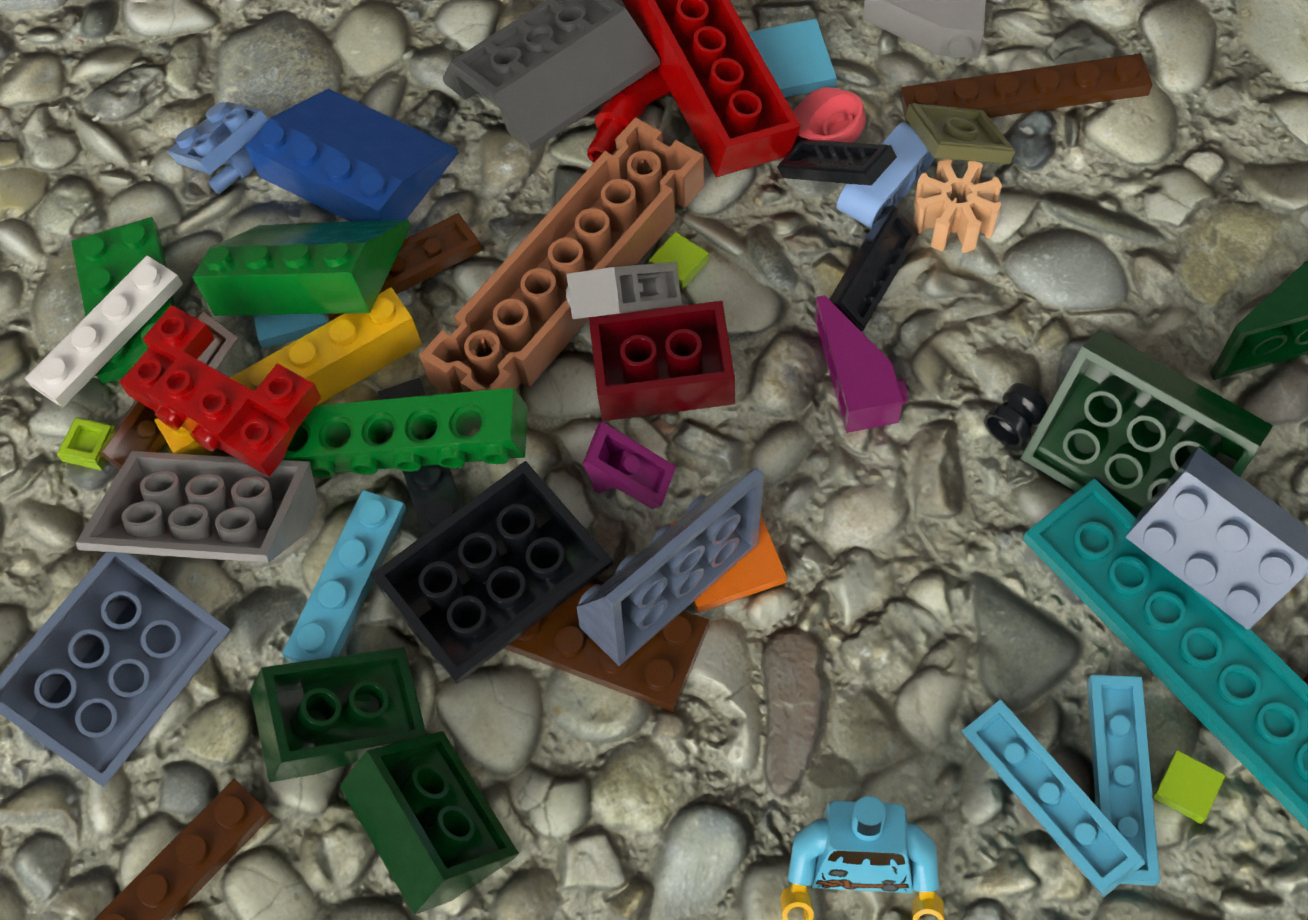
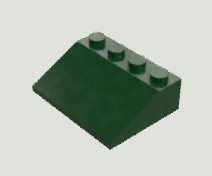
[1020,329,1273,518]

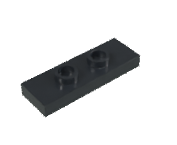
[777,140,897,186]
[829,205,919,332]

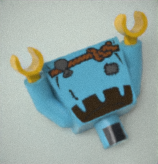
[780,796,945,920]

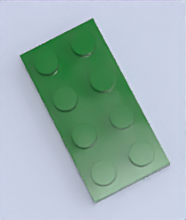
[71,217,176,384]

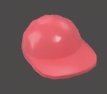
[793,87,866,143]

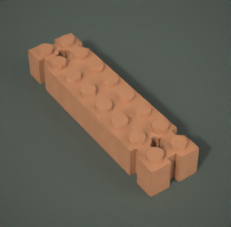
[419,117,705,394]

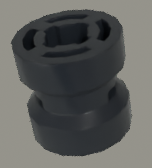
[984,383,1048,448]

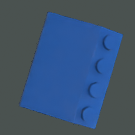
[245,89,459,222]

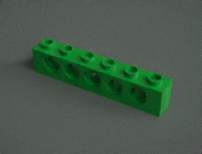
[283,388,528,478]

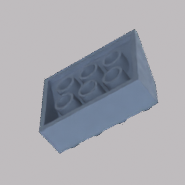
[577,468,764,666]
[0,552,231,787]

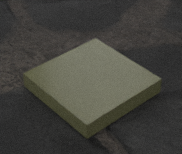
[905,103,1015,164]

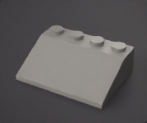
[76,451,318,563]

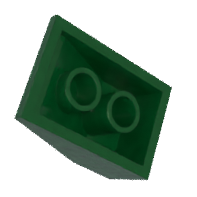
[1210,260,1308,380]
[250,647,427,783]

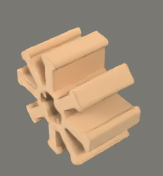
[913,159,1002,253]

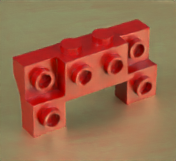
[119,305,321,477]

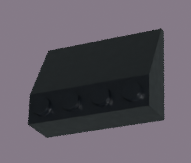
[371,461,614,684]

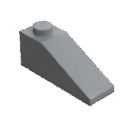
[862,0,986,59]
[566,262,682,319]

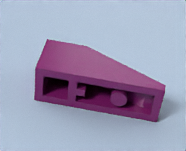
[815,295,908,433]

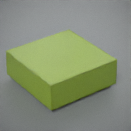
[649,232,709,289]
[57,417,116,471]
[1153,750,1226,824]

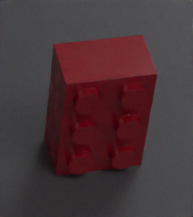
[589,300,735,422]

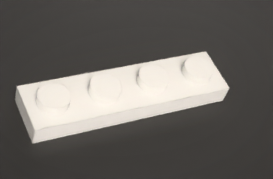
[25,255,183,408]

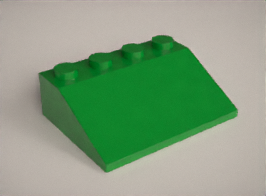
[192,219,411,316]

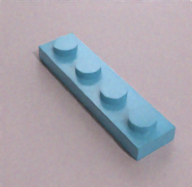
[282,490,408,663]
[1087,675,1160,886]
[962,699,1145,898]

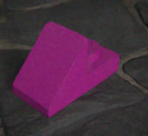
[582,422,676,509]

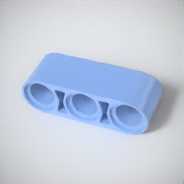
[837,122,935,229]

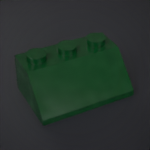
[340,731,519,915]

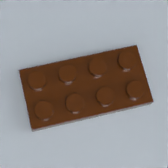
[504,579,709,712]

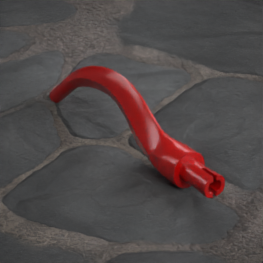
[587,67,671,163]

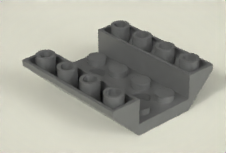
[443,0,661,151]

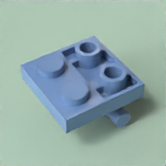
[168,102,268,194]

